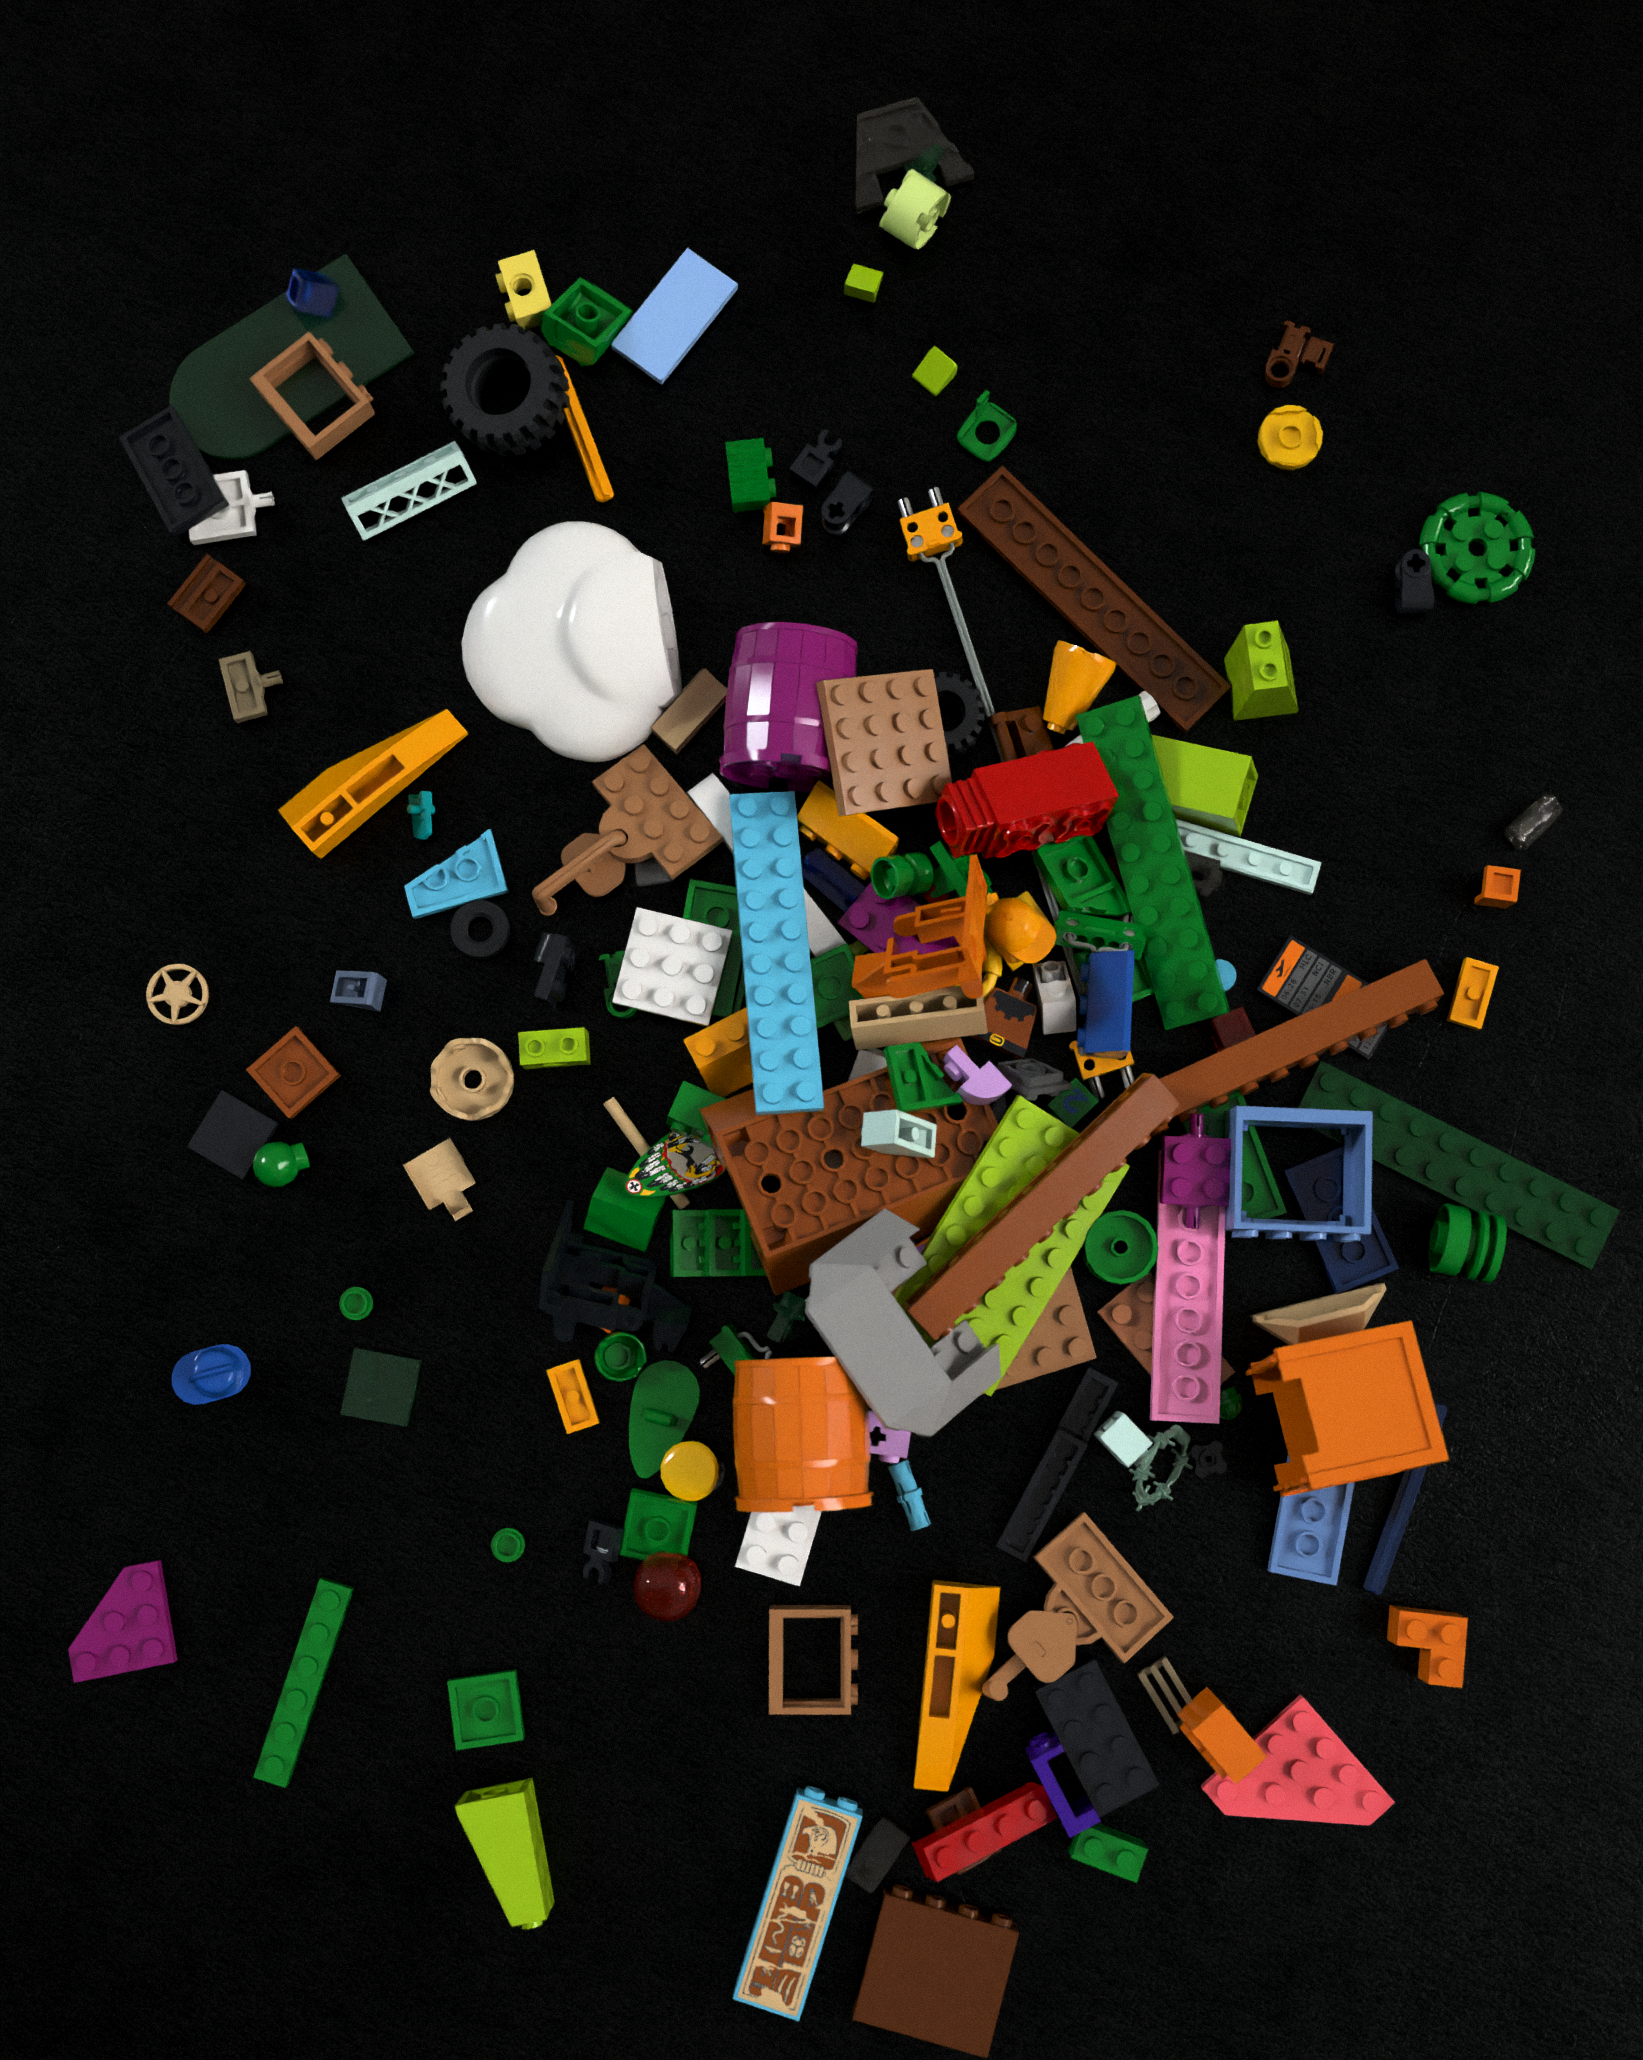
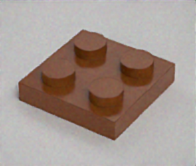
[246,1026,341,1119]

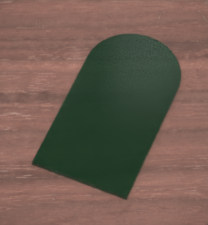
[169,254,414,459]

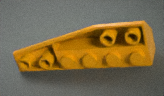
[278,709,468,859]
[914,1580,1000,1792]

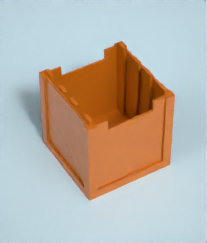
[1245,1321,1449,1497]

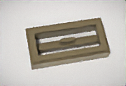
[1136,1656,1193,1735]

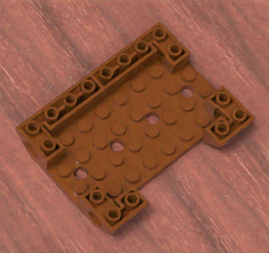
[699,1037,998,1296]

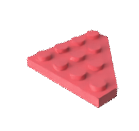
[1200,1695,1395,1826]

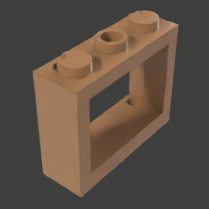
[249,331,375,460]
[769,1605,858,1715]

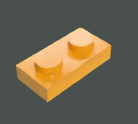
[1446,957,1499,1030]
[546,1359,600,1434]

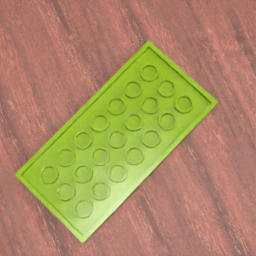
[894,1095,1130,1397]

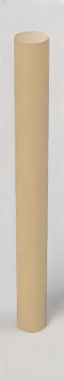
[603,1097,690,1210]

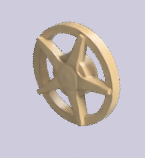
[146,964,209,1025]

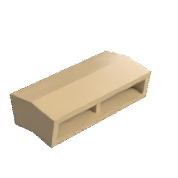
[651,668,727,754]

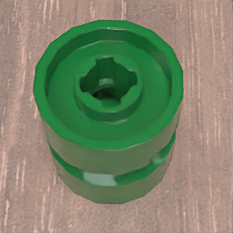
[871,852,934,899]

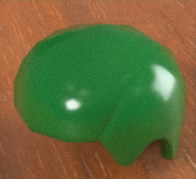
[594,1330,647,1382]

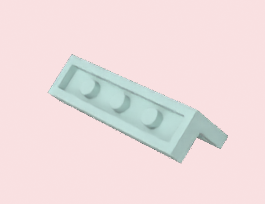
[342,441,477,541]

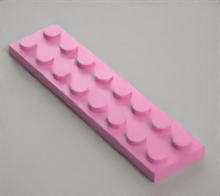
[1150,1150,1226,1424]

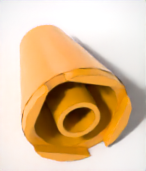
[1043,641,1117,735]

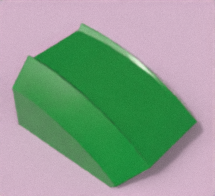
[541,277,633,366]

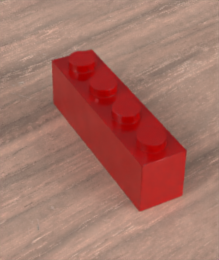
[912,1782,1058,1882]

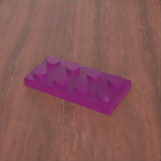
[837,883,960,989]

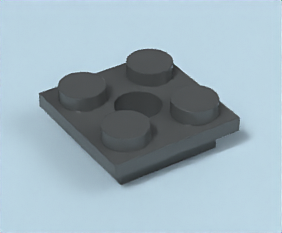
[997,1058,1071,1100]

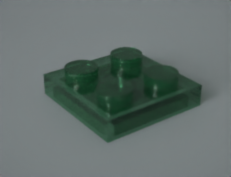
[341,1348,422,1427]

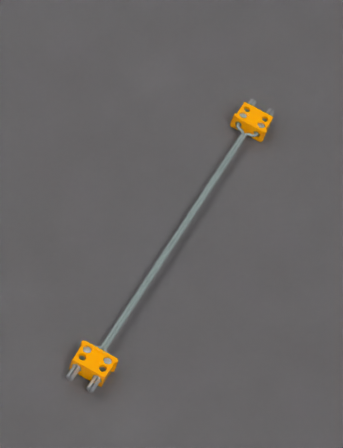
[898,487,1135,1100]

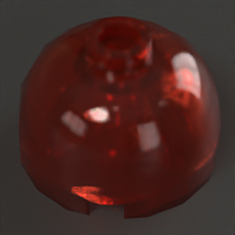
[634,1551,701,1622]

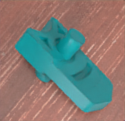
[407,791,435,840]

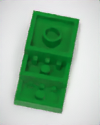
[670,1209,767,1277]

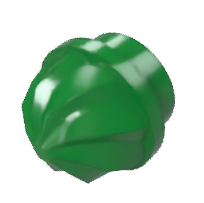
[1220,1386,1242,1420]

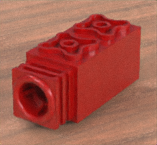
[934,741,1119,859]

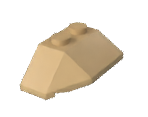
[1249,1283,1386,1345]

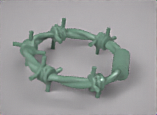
[1129,1425,1193,1512]

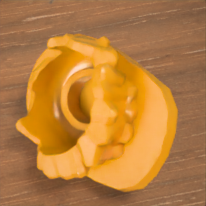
[984,892,1057,964]

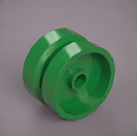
[1080,1210,1159,1284]

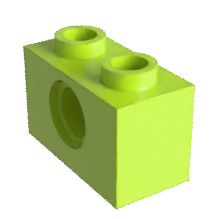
[518,1027,590,1069]

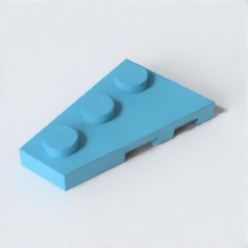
[404,829,509,919]

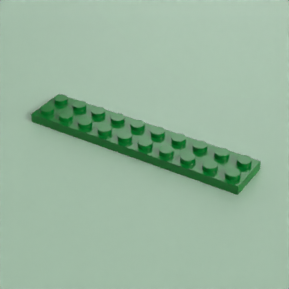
[1076,695,1230,1030]

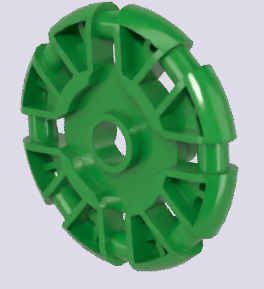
[1419,492,1535,605]

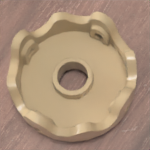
[430,1038,514,1121]

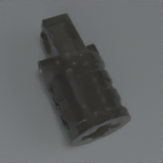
[1504,794,1563,850]

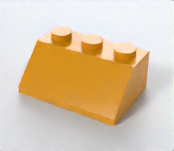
[797,780,899,880]
[684,1008,753,1098]

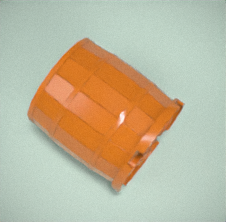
[733,1357,873,1512]

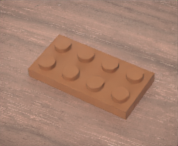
[1097,1271,1235,1384]

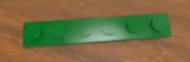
[253,1577,354,1788]

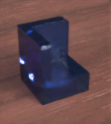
[285,268,339,317]

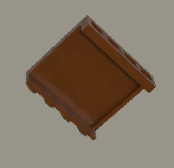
[853,1884,1019,2058]

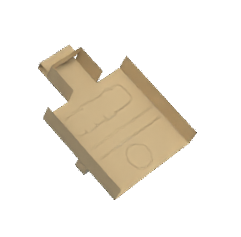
[403,1137,476,1221]

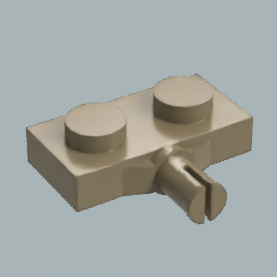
[219,651,283,723]

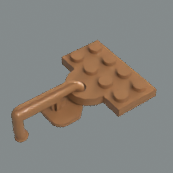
[532,744,724,916]
[981,1512,1174,1701]

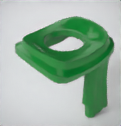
[957,390,1017,462]

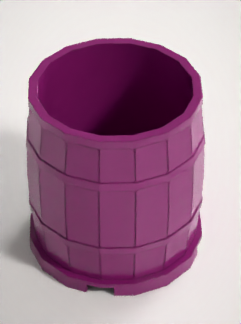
[719,622,858,793]

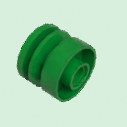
[1428,1204,1507,1283]

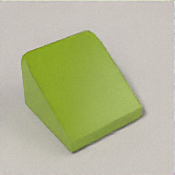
[844,264,883,303]
[912,346,958,397]

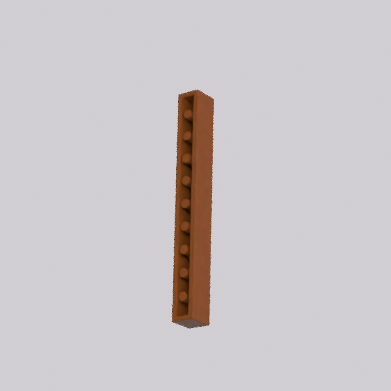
[1150,959,1444,1137]
[901,1073,1180,1340]

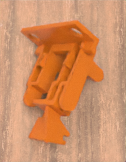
[851,854,988,999]

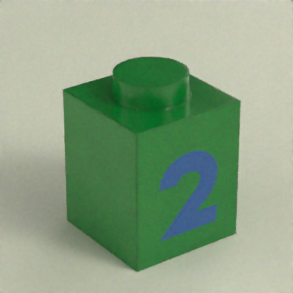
[1045,1078,1099,1128]

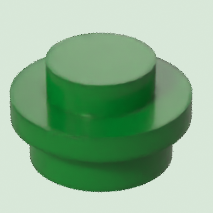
[339,1287,373,1320]
[491,1528,525,1562]

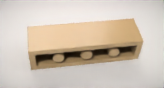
[849,986,988,1050]

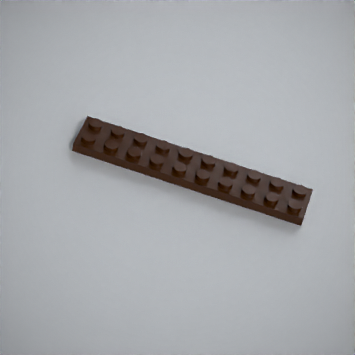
[957,466,1232,734]

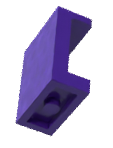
[1025,1732,1101,1838]

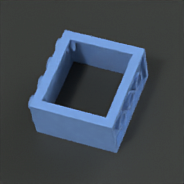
[1225,1106,1373,1242]

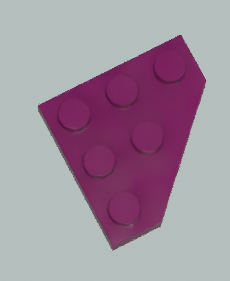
[68,1560,177,1683]

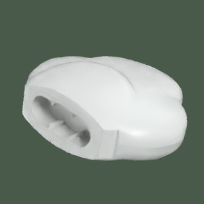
[461,521,682,762]

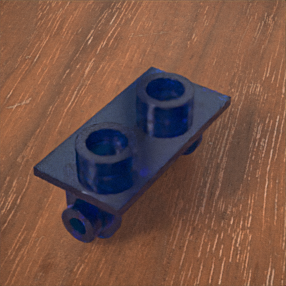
[801,847,866,913]

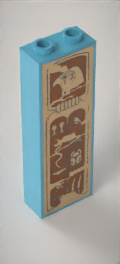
[733,1786,863,2021]

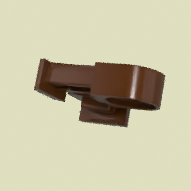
[1265,321,1334,388]

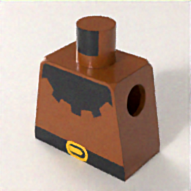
[968,977,1038,1060]

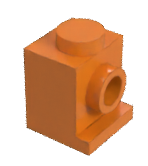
[763,502,803,553]

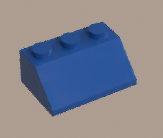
[1077,950,1135,1059]

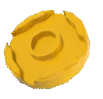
[1258,405,1323,470]

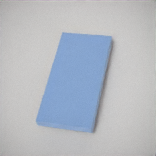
[611,248,738,385]

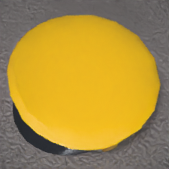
[660,1441,725,1501]

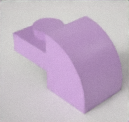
[942,1045,1012,1105]

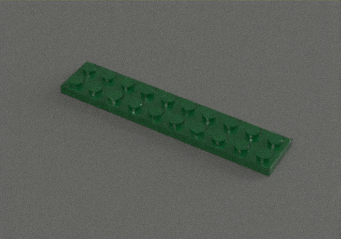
[1296,1061,1620,1270]

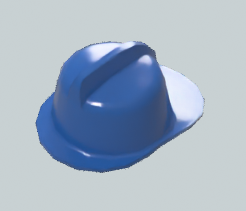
[172,1344,251,1405]

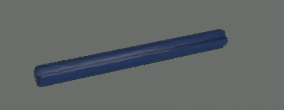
[1363,1401,1448,1595]

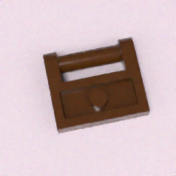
[988,706,1054,762]

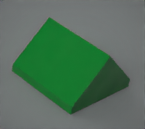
[583,1167,667,1252]

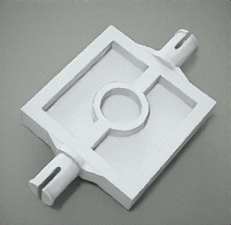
[189,470,275,545]

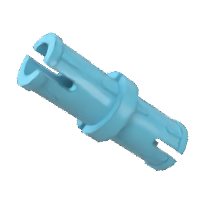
[888,1459,931,1531]

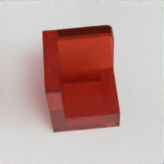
[1207,1006,1256,1052]

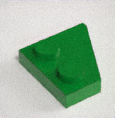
[884,1042,962,1113]

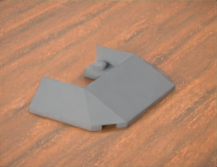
[805,1209,1001,1437]

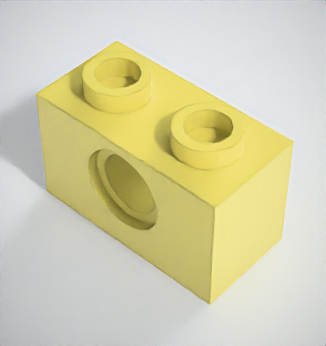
[496,250,551,330]

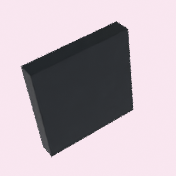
[187,1090,280,1180]

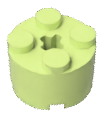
[879,169,950,249]

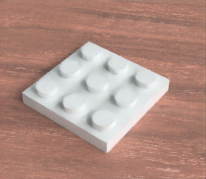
[612,907,733,1027]

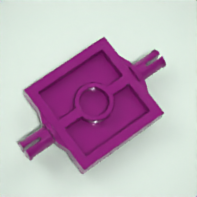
[1160,1114,1231,1229]

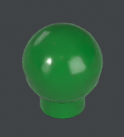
[253,1142,310,1187]

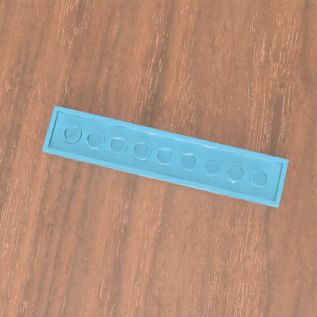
[729,791,824,1115]

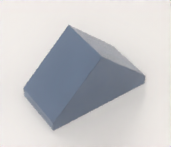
[330,970,387,1012]

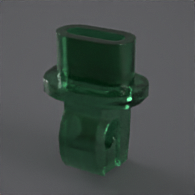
[901,143,945,183]
[767,1291,806,1343]

